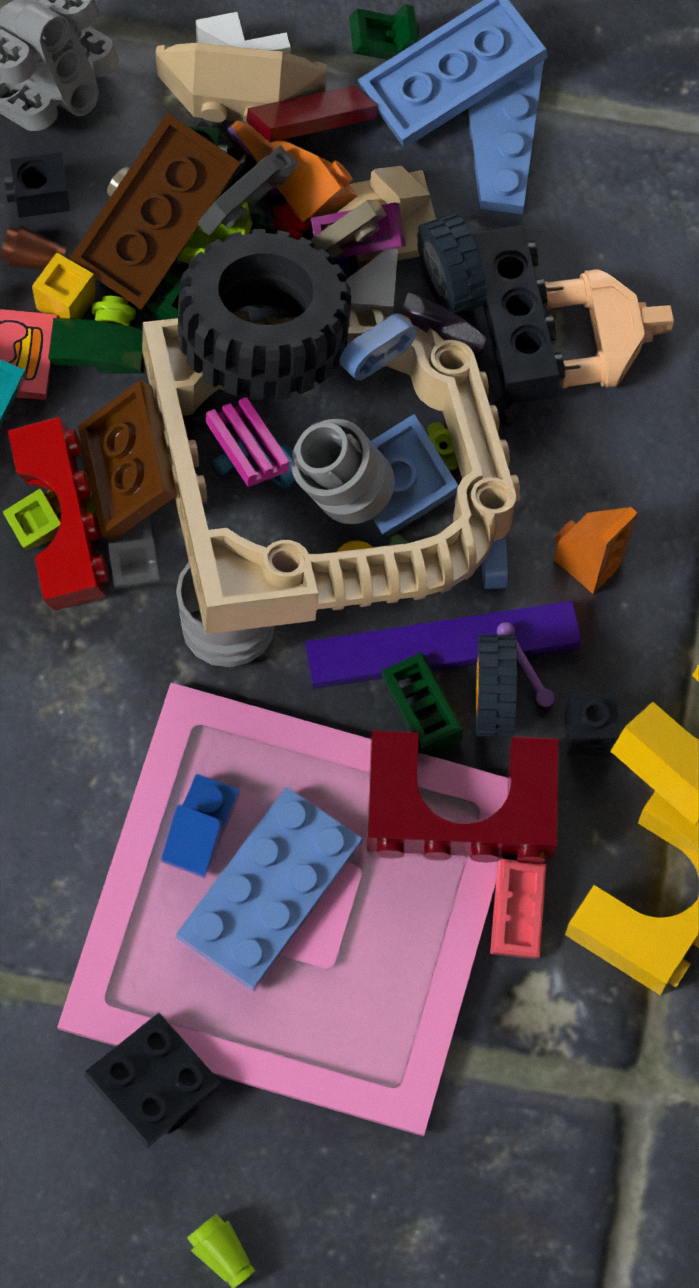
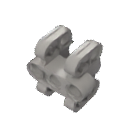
[0,0,119,131]

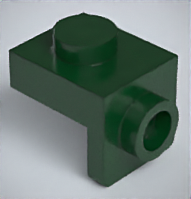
[349,4,419,60]

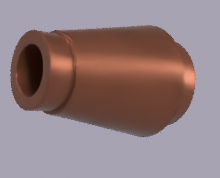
[0,225,67,270]

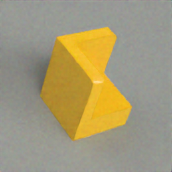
[32,253,97,319]

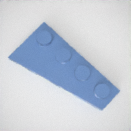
[468,60,544,215]

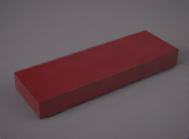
[246,85,378,142]

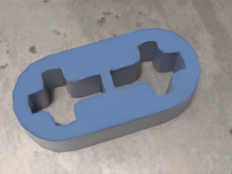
[339,314,417,381]
[481,536,508,589]

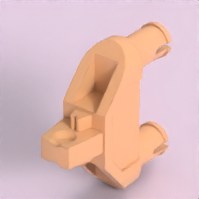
[544,269,674,389]

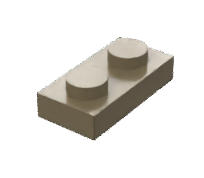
[309,200,387,261]

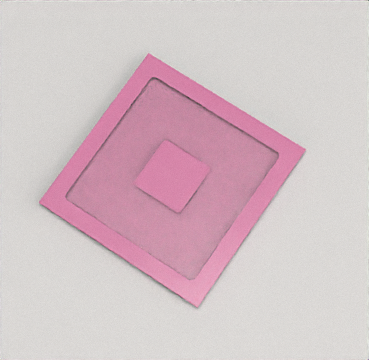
[57,683,508,1136]

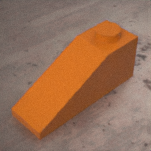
[231,120,357,226]
[553,507,638,594]

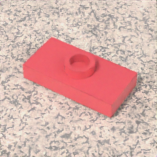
[490,859,547,959]

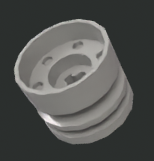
[176,562,276,667]

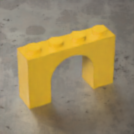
[611,665,699,825]
[565,791,699,996]

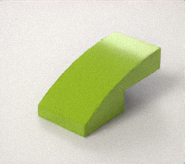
[3,470,97,550]

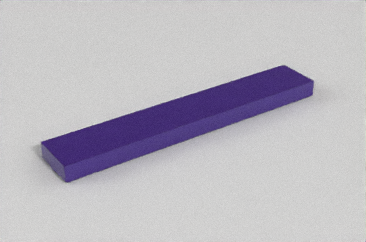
[305,601,582,689]

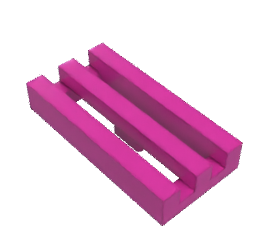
[206,397,290,487]

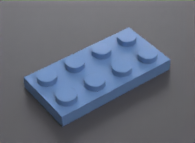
[358,0,548,149]
[176,786,363,992]

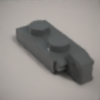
[198,145,299,235]

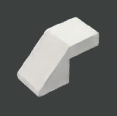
[196,12,291,54]

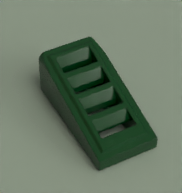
[381,652,463,756]

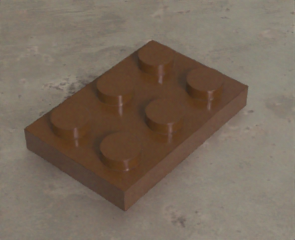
[78,380,177,541]

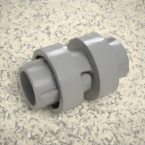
[291,419,395,524]

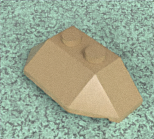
[156,43,327,125]

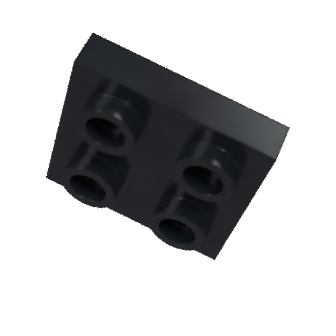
[84,1012,221,1148]

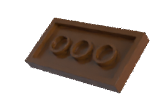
[69,112,241,310]

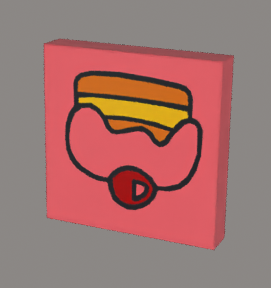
[0,309,57,401]

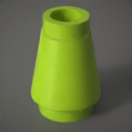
[187,1213,256,1288]

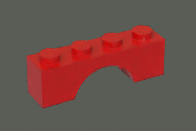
[8,417,109,611]

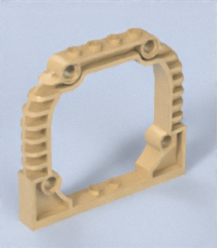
[142,307,520,635]

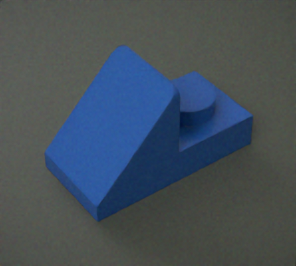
[161,773,240,878]

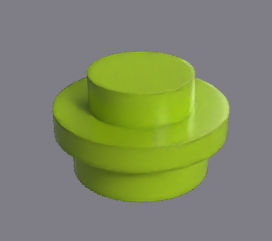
[92,296,136,326]

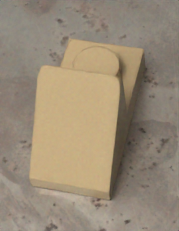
[338,166,431,221]

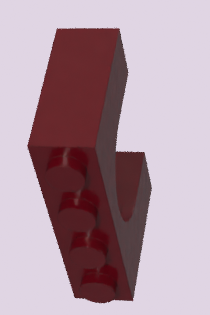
[367,730,559,864]

